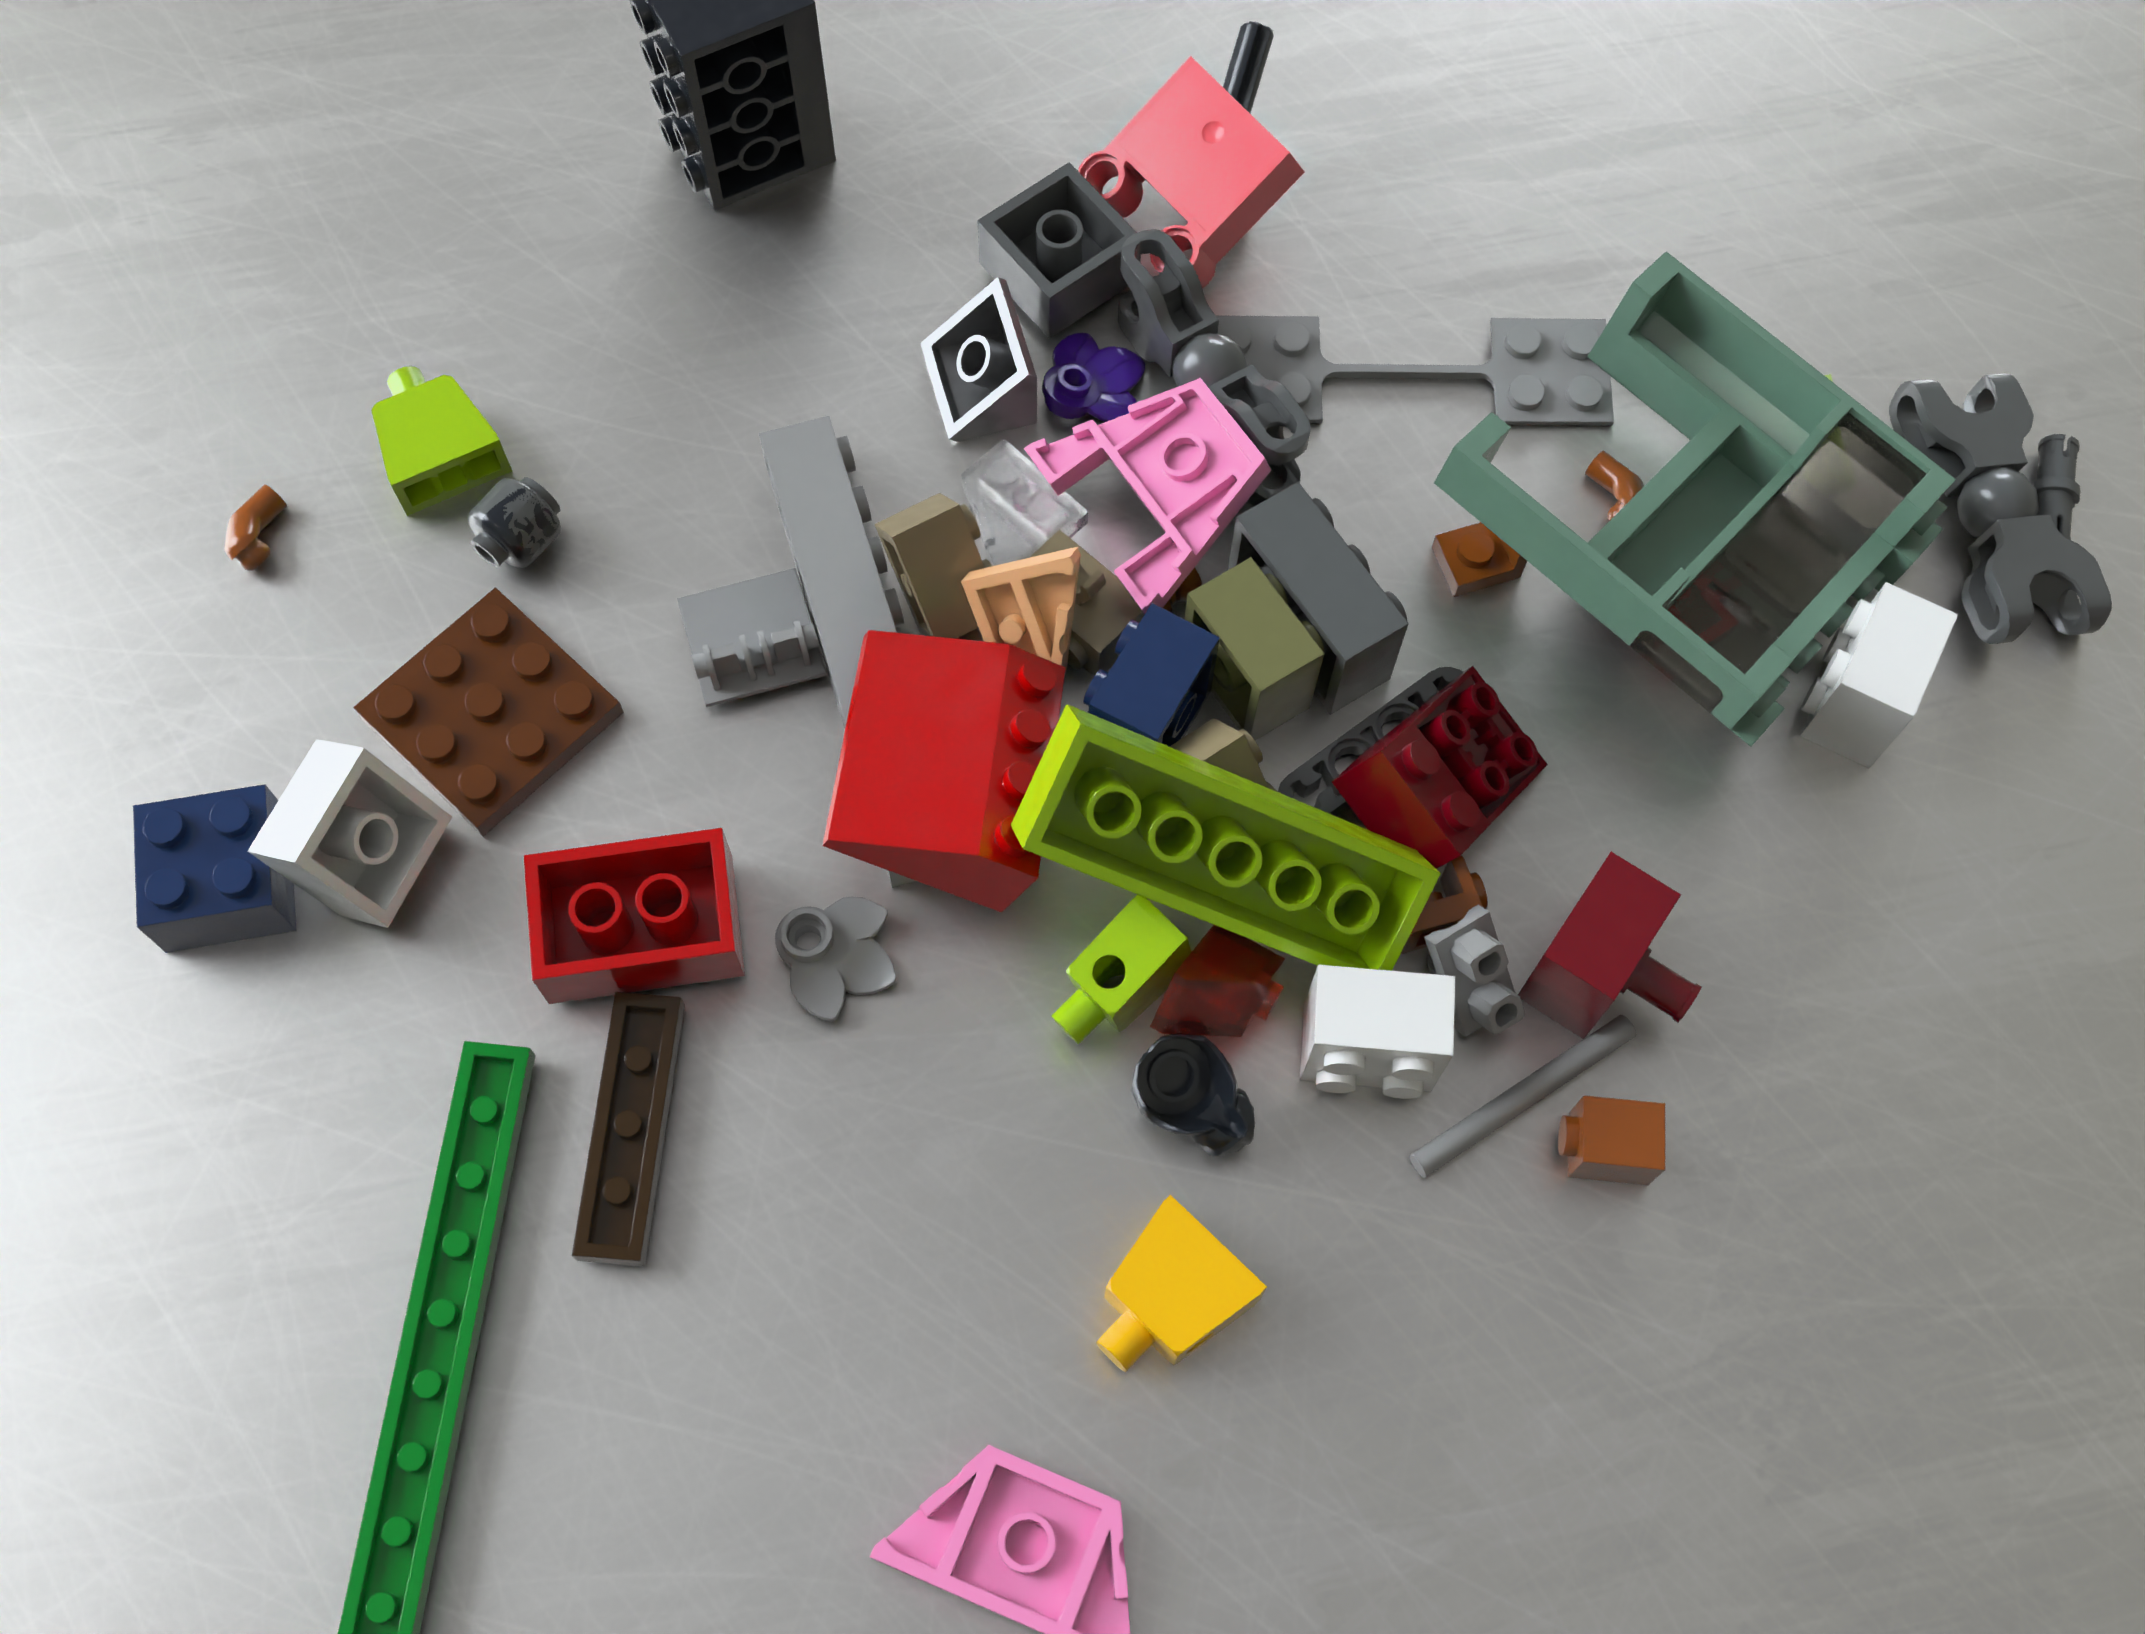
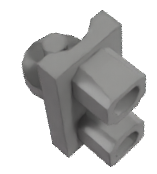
[1424,905,1525,1037]

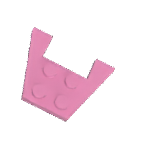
[1024,378,1271,614]

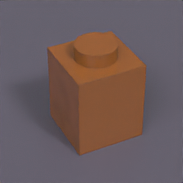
[1558,1095,1665,1185]

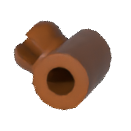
[1585,450,1644,521]

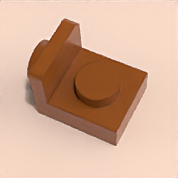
[1432,522,1527,597]
[1401,856,1488,954]

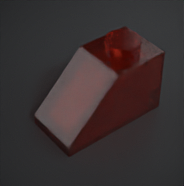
[1150,925,1285,1037]

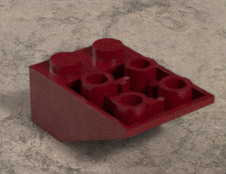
[1332,666,1548,869]

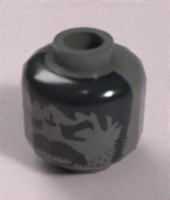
[468,477,561,568]

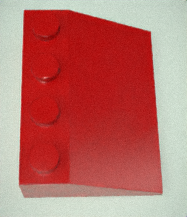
[822,630,1066,913]

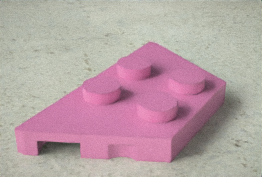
[870,1445,1130,1634]

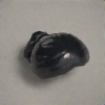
[1132,1032,1255,1157]

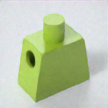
[371,366,512,516]
[1051,894,1195,1045]

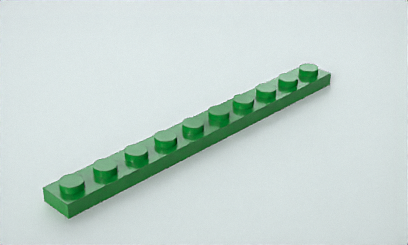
[338,1041,536,1634]

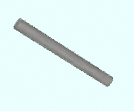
[1409,1015,1636,1178]

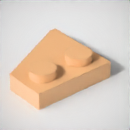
[961,547,1081,673]

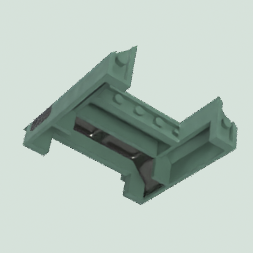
[1434,251,1956,747]

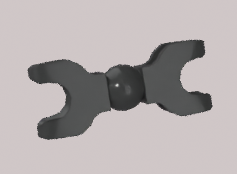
[1118,229,1311,506]
[1889,373,2112,644]

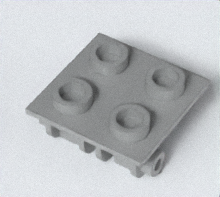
[677,568,827,707]

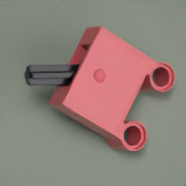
[1078,21,1304,289]

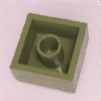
[1185,557,1324,741]

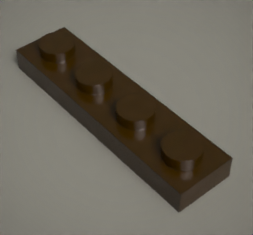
[572,992,685,1267]

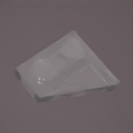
[961,438,1088,566]

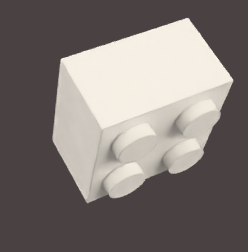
[1800,582,1958,768]
[247,739,453,928]
[1300,965,1455,1099]

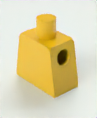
[1096,1195,1267,1372]

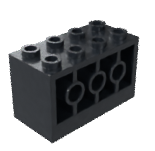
[630,0,836,211]

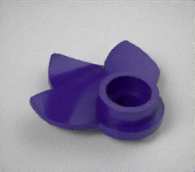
[1042,332,1145,423]

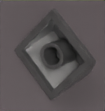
[920,277,1037,442]

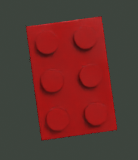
[524,828,745,1004]

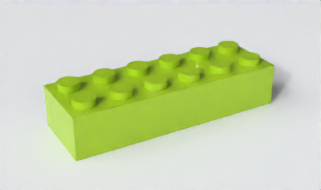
[1011,704,1441,971]

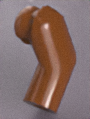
[224,484,287,571]

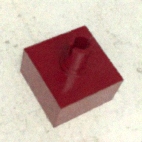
[1518,851,1702,1039]

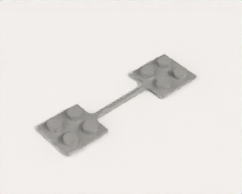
[1216,315,1614,426]

